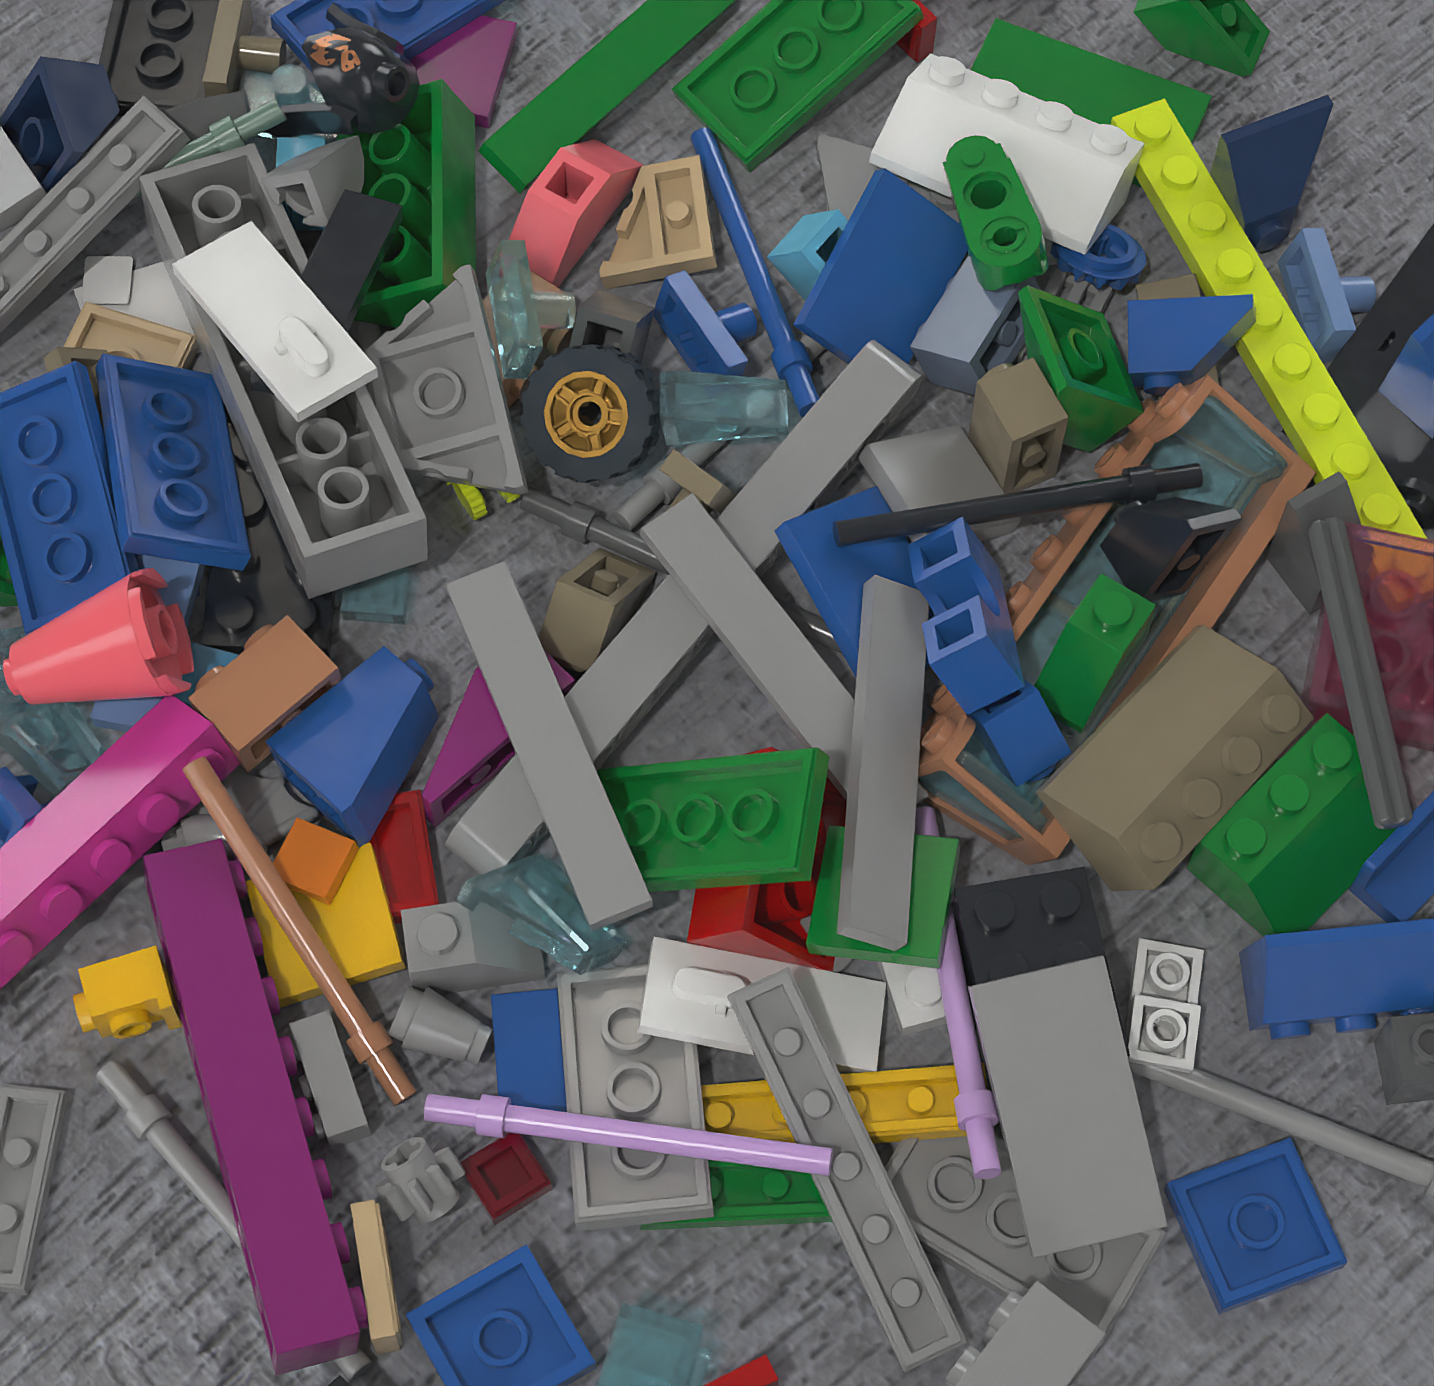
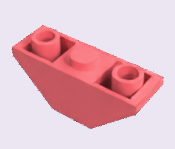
[498,139,644,288]

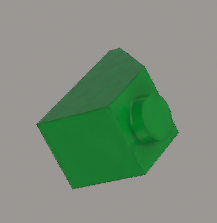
[1133,0,1270,77]
[1034,573,1156,734]

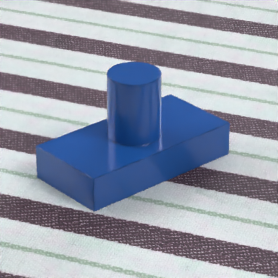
[653,270,757,404]

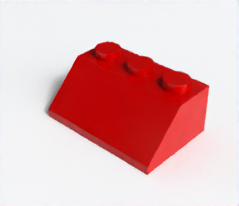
[687,747,847,972]

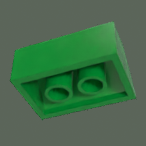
[1186,713,1397,936]

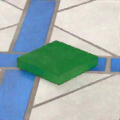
[806,825,960,969]

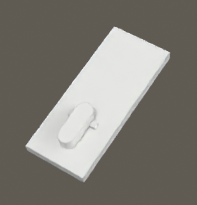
[172,221,378,423]
[638,937,886,1074]

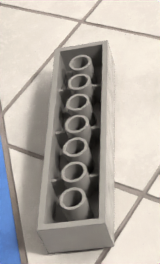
[139,143,428,599]

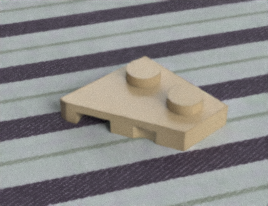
[599,155,717,289]

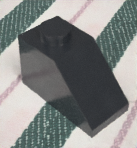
[1100,497,1242,602]

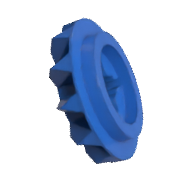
[1050,224,1146,290]

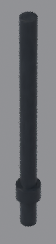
[833,463,1203,547]

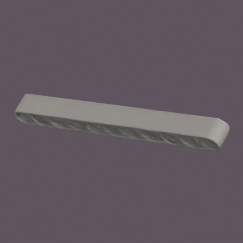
[445,340,924,887]

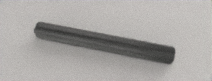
[1308,517,1413,829]

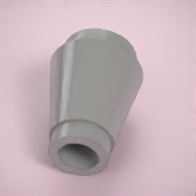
[388,986,493,1065]

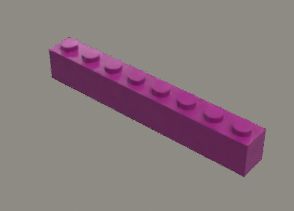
[143,838,369,1376]

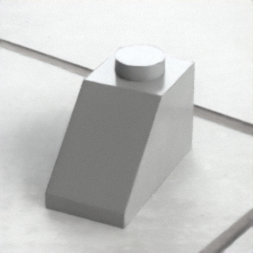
[401,900,546,995]

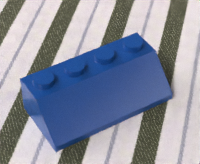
[1239,918,1434,1040]

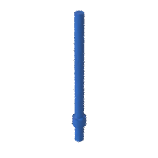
[690,128,820,417]

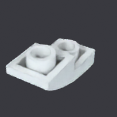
[1125,938,1204,1073]

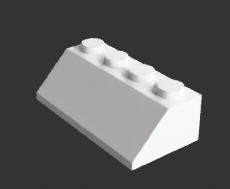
[869,53,1145,255]

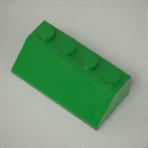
[337,79,476,328]

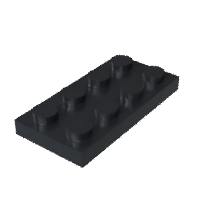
[201,423,336,658]

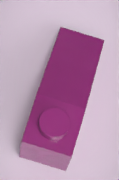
[422,651,575,828]

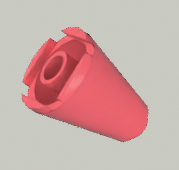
[3,568,194,705]

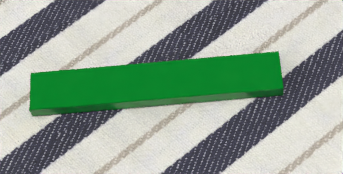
[478,0,739,194]

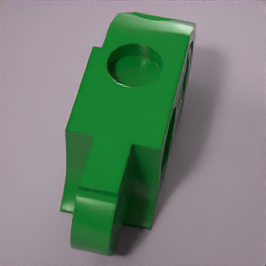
[942,135,1049,291]

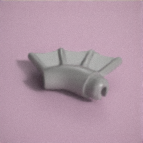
[161,766,319,865]

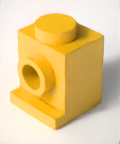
[73,945,182,1039]

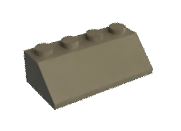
[1036,625,1314,891]

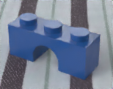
[907,516,1025,715]

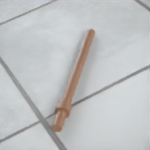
[182,756,417,1106]

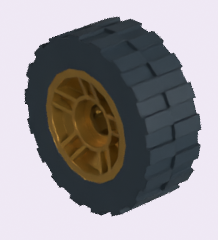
[520,344,664,483]

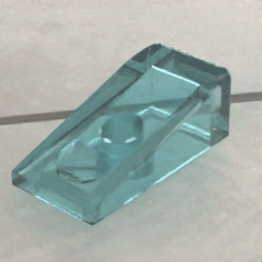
[660,371,789,446]

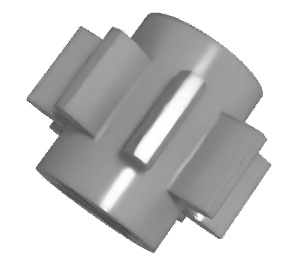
[375,1137,466,1223]

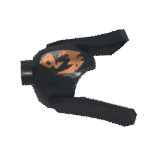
[266,3,420,138]

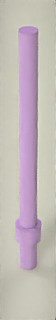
[914,806,1001,1179]
[424,1094,833,1176]

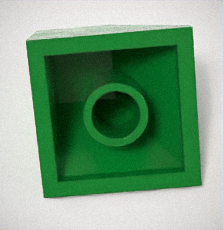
[1018,285,1144,453]

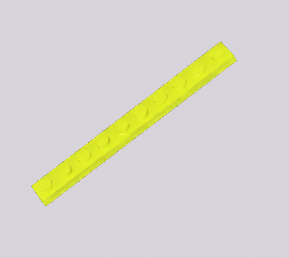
[1111,98,1434,614]

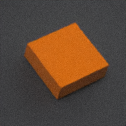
[273,817,359,906]

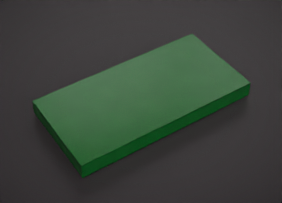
[672,0,924,173]
[970,18,1212,187]
[597,747,830,892]

